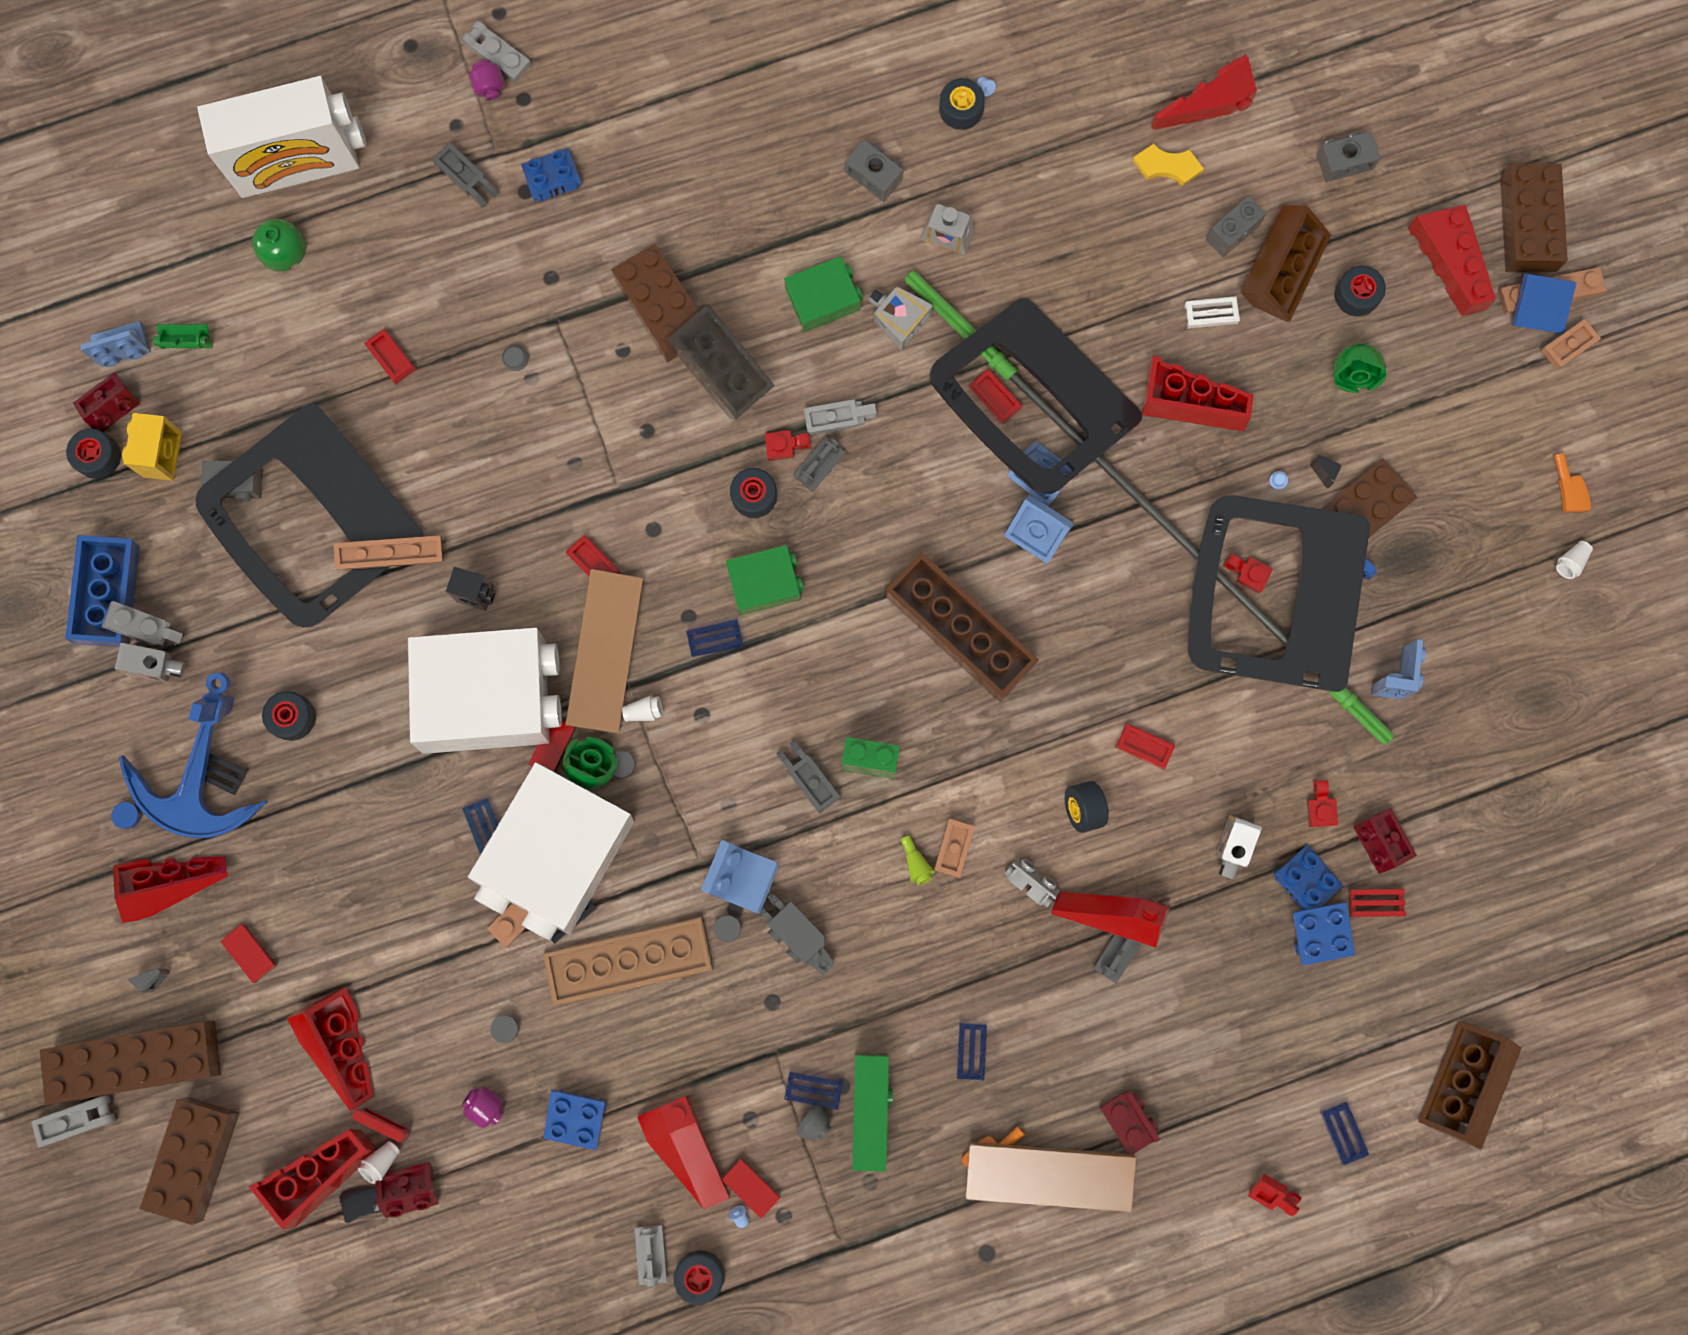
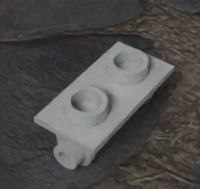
[1004,857,1060,908]
[635,1225,667,1287]

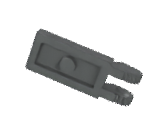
[432,143,499,208]
[776,740,841,814]

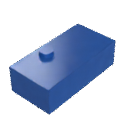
[65,535,140,647]

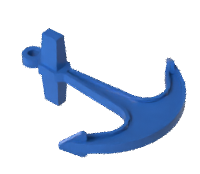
[119,672,268,838]

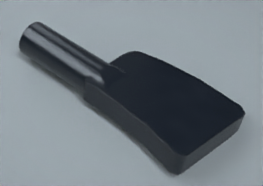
[339,1187,381,1223]

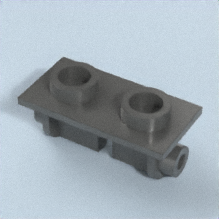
[793,437,846,492]
[1093,935,1142,984]

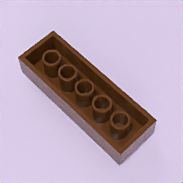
[885,552,1039,702]
[40,1021,221,1105]

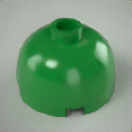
[252,218,306,272]
[1333,343,1386,393]
[562,737,618,791]

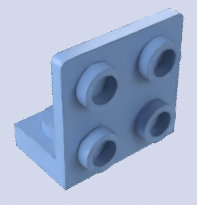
[80,321,151,367]
[1371,639,1426,700]
[701,840,779,914]

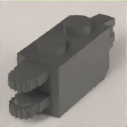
[760,892,835,975]

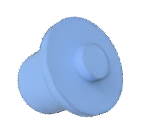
[977,77,996,97]
[1270,471,1288,489]
[728,1205,749,1228]

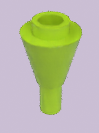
[901,836,935,885]

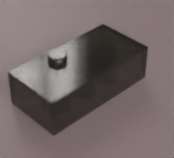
[663,304,775,419]

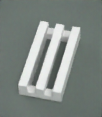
[1184,296,1240,329]

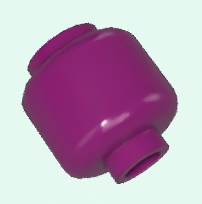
[469,60,505,101]
[461,1086,504,1128]

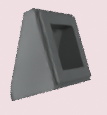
[128,969,170,992]

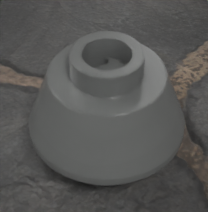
[796,1105,831,1141]

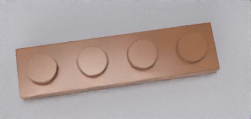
[1498,267,1607,315]
[333,535,443,570]

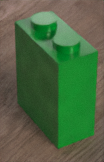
[784,256,863,332]
[726,545,804,616]
[842,737,900,779]

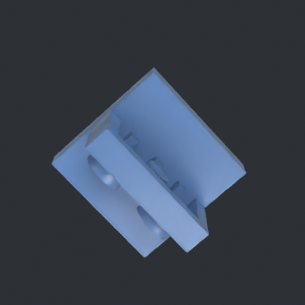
[1007,440,1072,507]
[1004,495,1074,564]

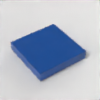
[1512,274,1577,334]

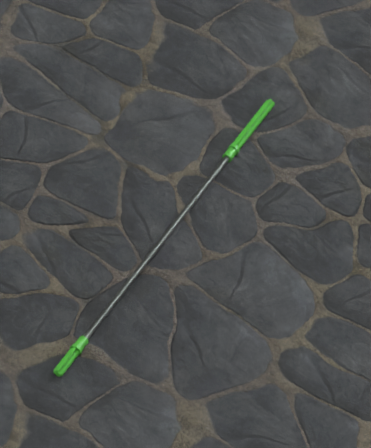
[905,271,1394,744]

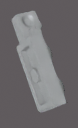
[804,400,877,436]
[102,601,183,646]

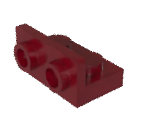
[73,372,140,432]
[1354,808,1417,874]
[1099,1090,1160,1154]
[376,1162,439,1218]

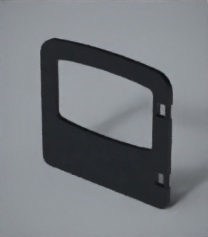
[929,298,1142,494]
[195,403,424,628]
[1187,495,1370,692]

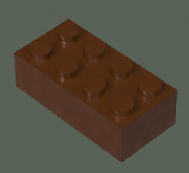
[1500,163,1568,272]
[611,244,710,363]
[140,1097,239,1225]

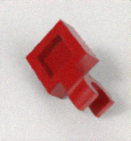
[765,430,811,461]
[1223,554,1273,593]
[1307,780,1338,827]
[1248,1173,1302,1217]

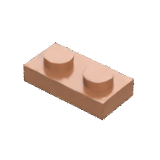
[1541,319,1601,370]
[934,819,975,879]
[487,904,528,948]

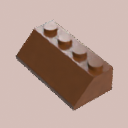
[1240,205,1331,322]
[1418,1021,1522,1150]

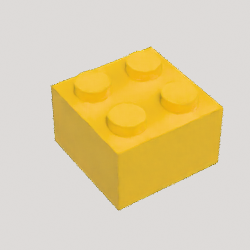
[122,413,183,481]

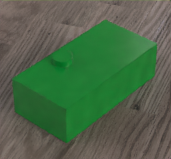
[852,1053,893,1172]

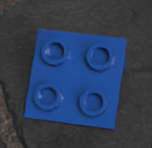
[521,148,582,202]
[1273,844,1343,911]
[1292,902,1355,966]
[543,1089,607,1150]

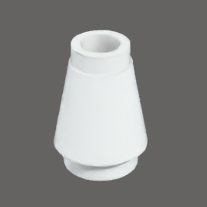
[1556,541,1593,579]
[622,695,663,722]
[358,1141,400,1184]

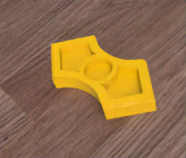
[1132,144,1204,186]

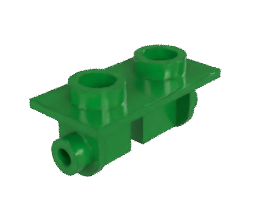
[153,324,212,349]

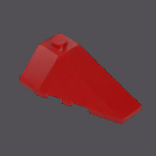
[1151,54,1257,130]
[113,856,228,923]
[1051,892,1170,948]
[287,987,374,1111]
[637,1095,730,1209]

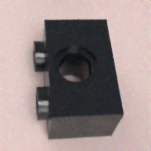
[445,567,496,611]

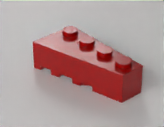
[1407,204,1496,316]
[1142,355,1254,432]
[249,1129,377,1229]

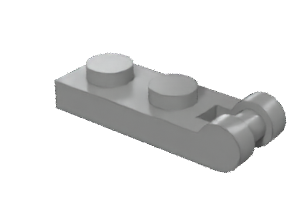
[461,20,531,83]
[31,1095,116,1148]

